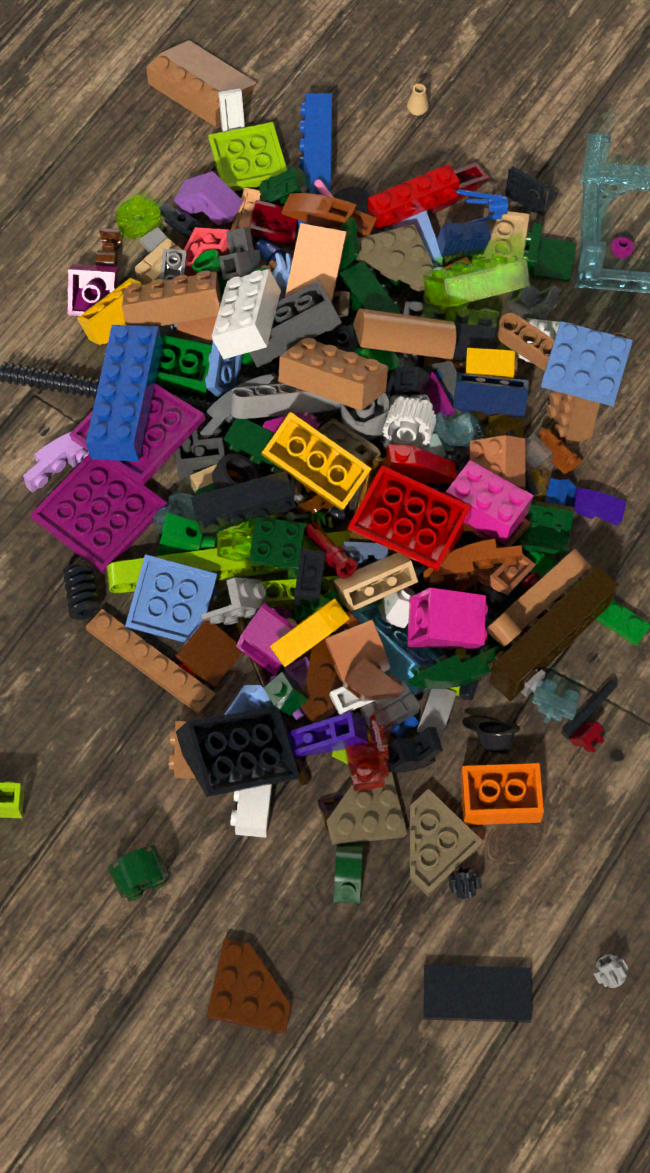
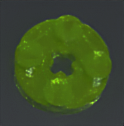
[115,195,161,240]

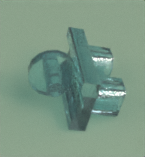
[532,679,580,724]

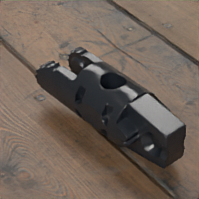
[159,202,207,239]

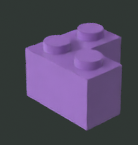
[174,171,243,226]

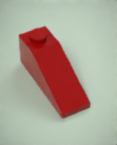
[383,444,457,484]

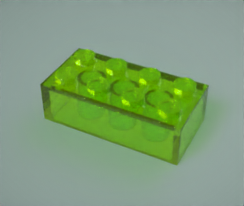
[423,252,530,307]

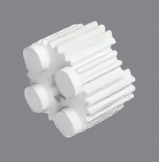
[383,397,436,448]

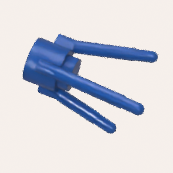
[456,190,508,223]

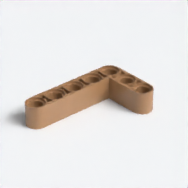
[498,313,629,371]
[486,548,592,648]

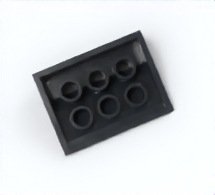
[176,706,300,797]

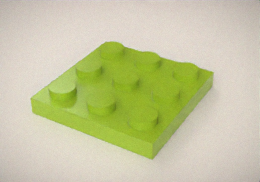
[208,122,287,191]

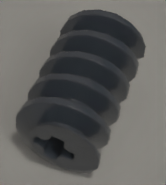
[63,565,99,620]

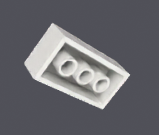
[211,269,281,359]

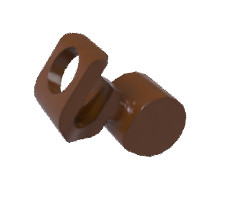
[96,228,122,267]

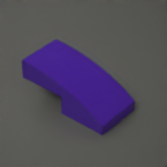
[572,488,627,526]

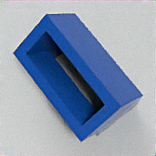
[544,478,576,506]

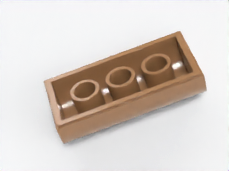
[353,309,456,359]

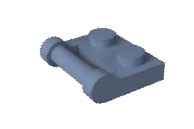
[344,541,388,570]

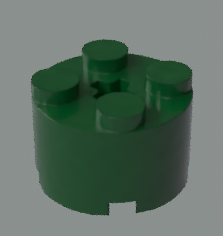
[108,845,169,902]

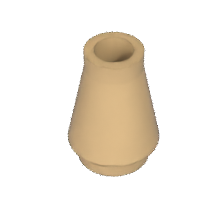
[407,84,429,116]

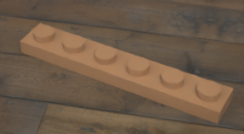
[86,609,216,715]

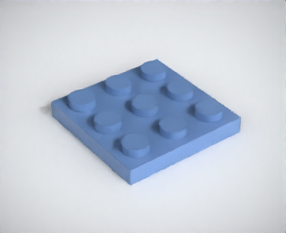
[541,321,633,407]
[125,554,217,643]

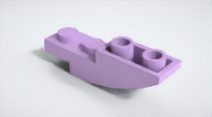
[23,432,89,493]

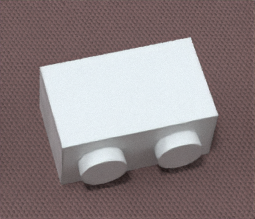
[231,784,272,838]

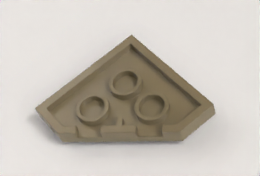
[356,224,441,291]
[327,763,407,845]
[410,789,484,897]

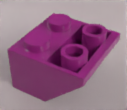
[236,604,296,675]

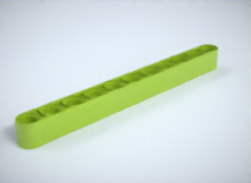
[107,530,374,593]

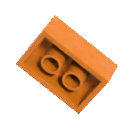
[460,763,544,825]

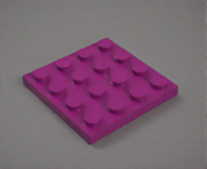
[69,384,205,485]
[30,454,168,574]

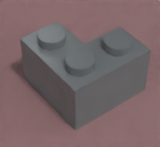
[175,429,225,478]

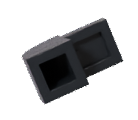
[383,727,443,772]

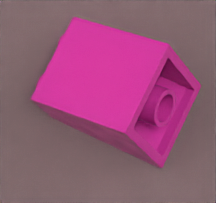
[408,588,488,649]

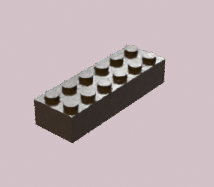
[489,565,619,702]

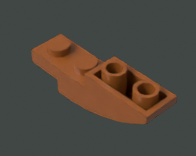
[281,193,377,238]
[423,539,523,585]

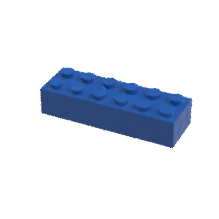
[86,325,163,462]

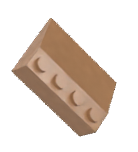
[146,40,257,127]

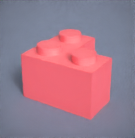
[184,227,231,277]

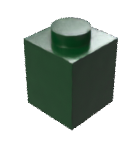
[264,672,309,716]

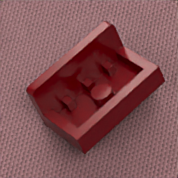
[249,200,297,245]

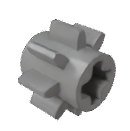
[593,954,629,988]

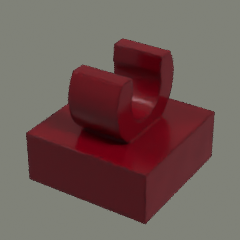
[569,722,604,753]

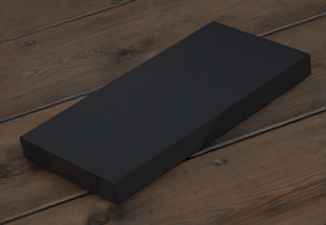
[423,965,532,1023]

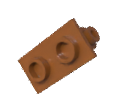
[533,428,583,476]

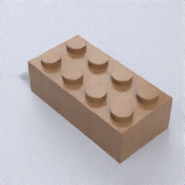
[122,271,222,327]
[278,338,388,411]
[546,390,600,445]

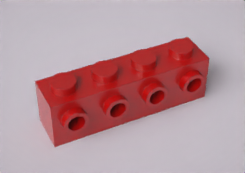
[367,164,460,231]

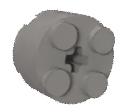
[341,393,389,441]

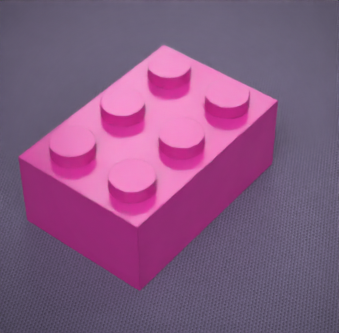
[445,460,534,545]

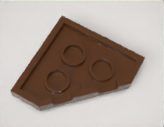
[301,629,343,724]
[206,939,291,1034]

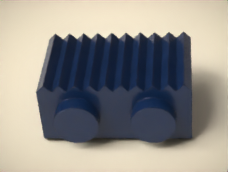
[437,221,491,258]

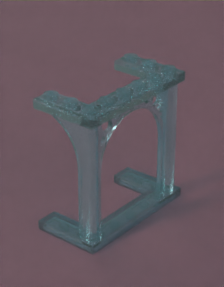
[575,134,650,293]

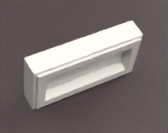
[218,88,245,132]

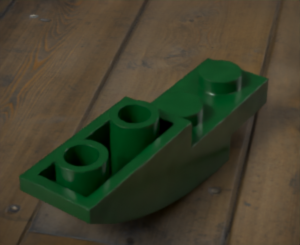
[407,644,504,689]

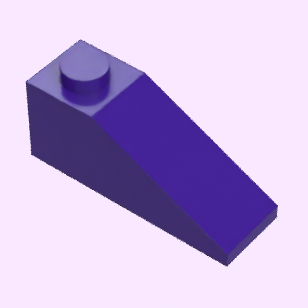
[286,712,369,757]

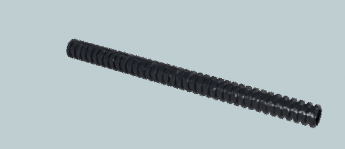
[0,361,273,427]

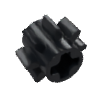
[448,866,482,899]

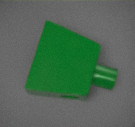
[157,513,216,555]

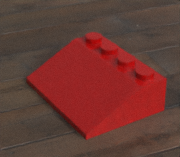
[348,466,471,571]

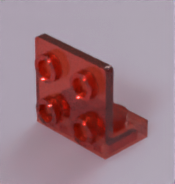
[345,716,389,791]

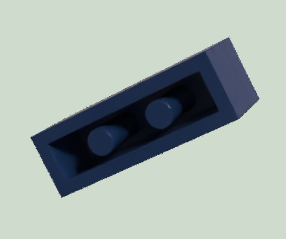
[453,372,529,417]

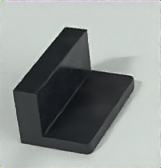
[294,549,326,606]

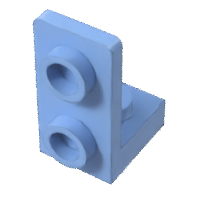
[224,685,274,715]

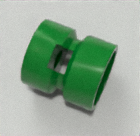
[192,249,230,292]

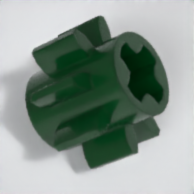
[303,512,333,536]

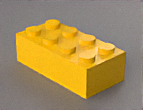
[261,412,372,511]

